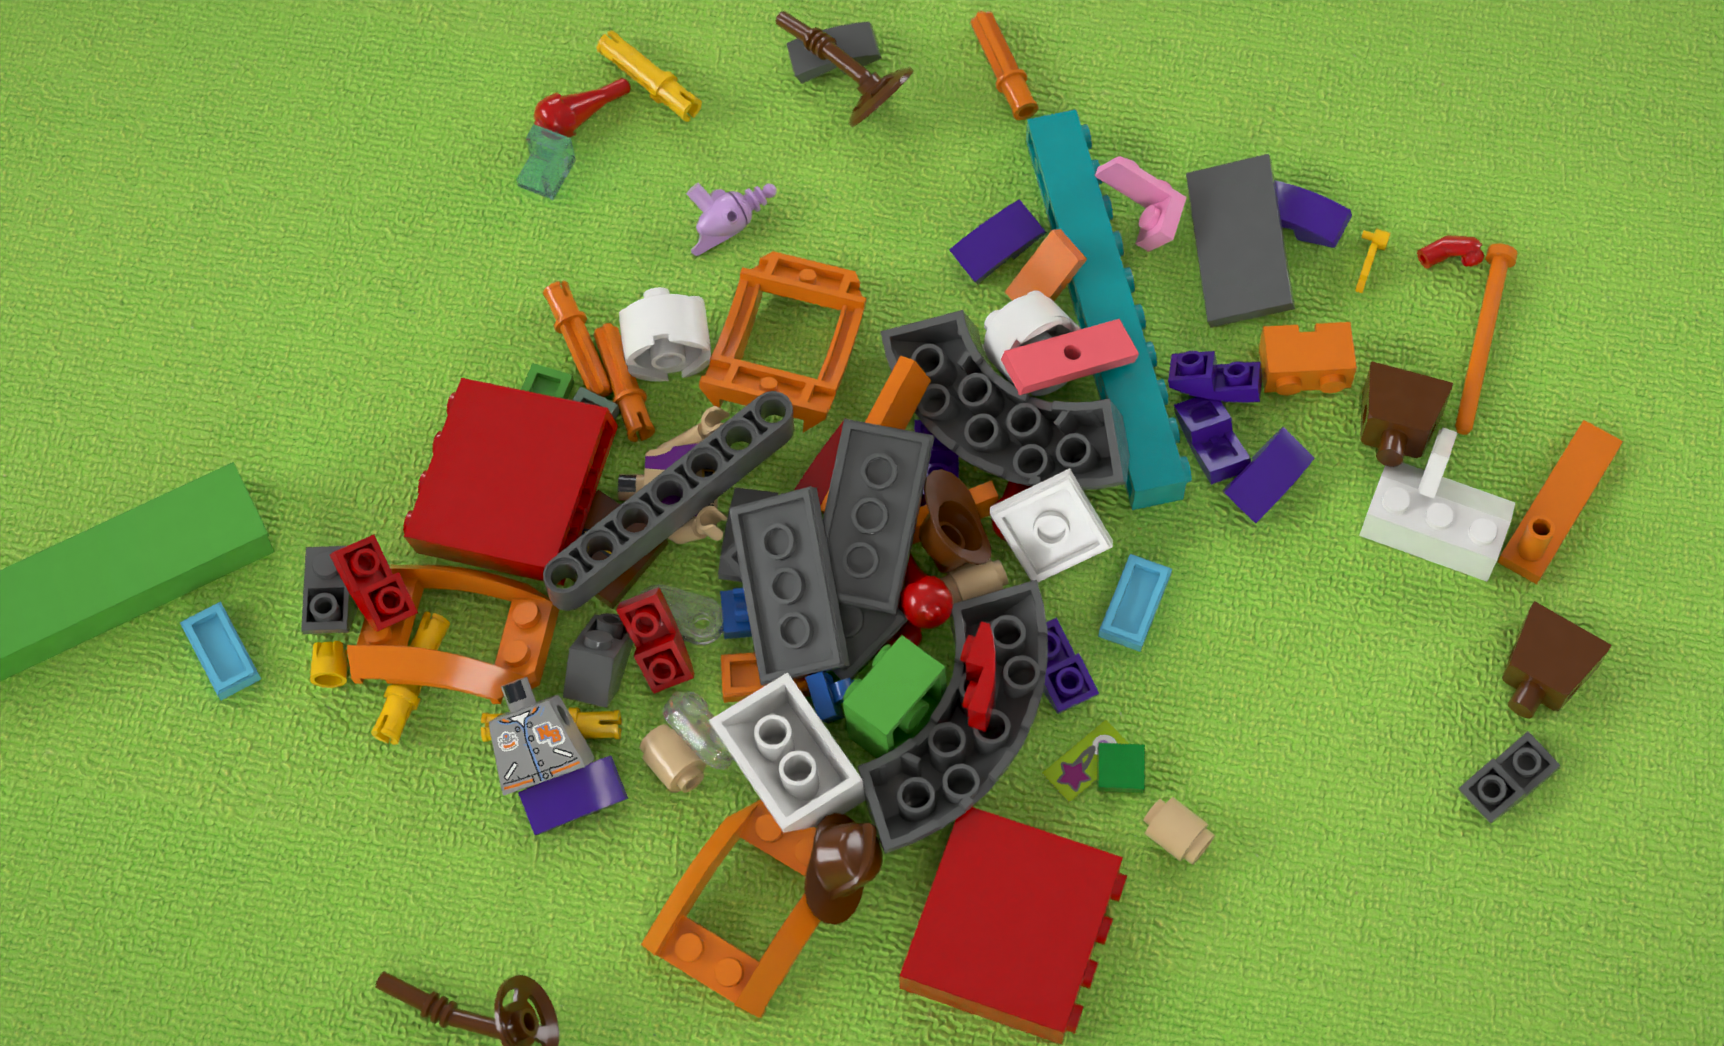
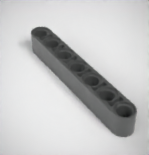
[543,391,795,611]

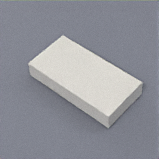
[1418,428,1457,498]

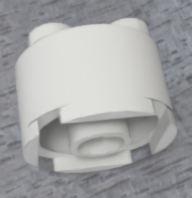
[619,287,711,382]
[984,291,1081,396]

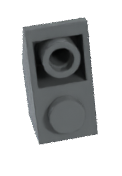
[301,546,358,634]
[563,613,633,708]

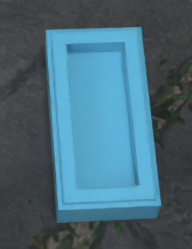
[1098,554,1172,652]
[180,601,261,700]

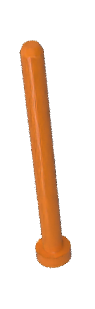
[1455,243,1518,435]

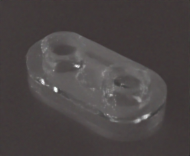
[639,584,724,645]
[662,691,734,770]

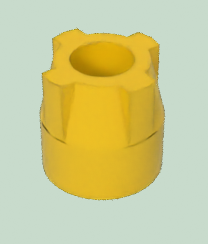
[310,640,348,688]

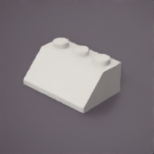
[1359,463,1515,582]
[709,672,865,833]

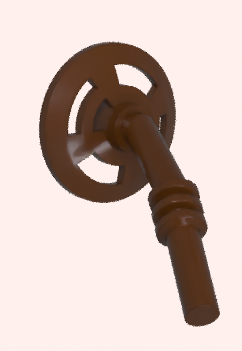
[775,11,914,127]
[375,971,559,1046]

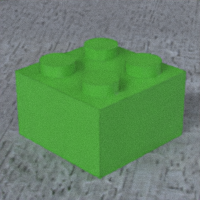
[843,635,947,759]

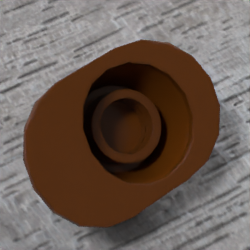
[919,469,991,573]
[804,813,883,925]

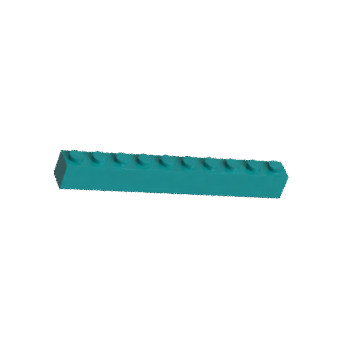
[1026,109,1192,510]

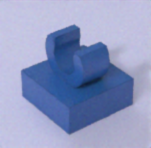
[720,588,752,639]
[805,671,854,724]

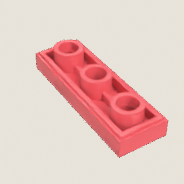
[1001,319,1139,395]

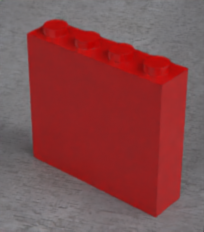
[403,378,618,586]
[899,807,1128,1045]

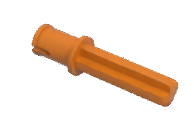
[971,11,1038,120]
[543,281,613,398]
[594,323,655,442]

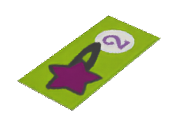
[1042,720,1129,803]

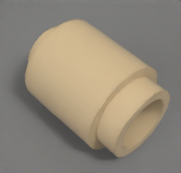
[939,558,1008,604]
[640,724,706,793]
[1143,797,1215,865]

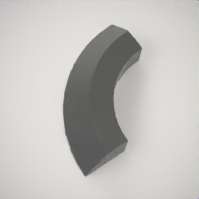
[881,310,1130,490]
[858,580,1048,854]

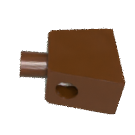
[1360,361,1453,467]
[1502,601,1612,719]

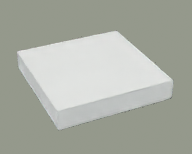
[990,469,1113,582]

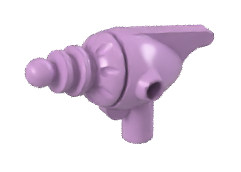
[686,183,777,256]

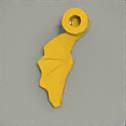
[1355,228,1391,293]

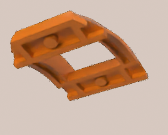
[699,251,867,432]
[347,565,560,704]
[641,799,821,1018]

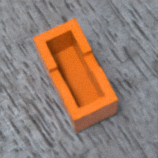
[1259,322,1357,396]

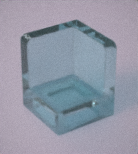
[516,124,576,200]

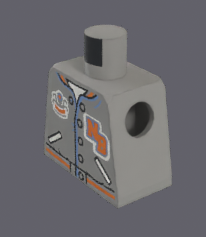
[489,677,595,795]

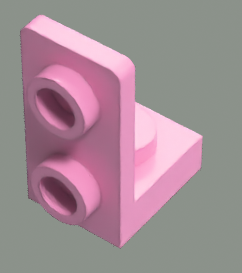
[1095,156,1187,252]

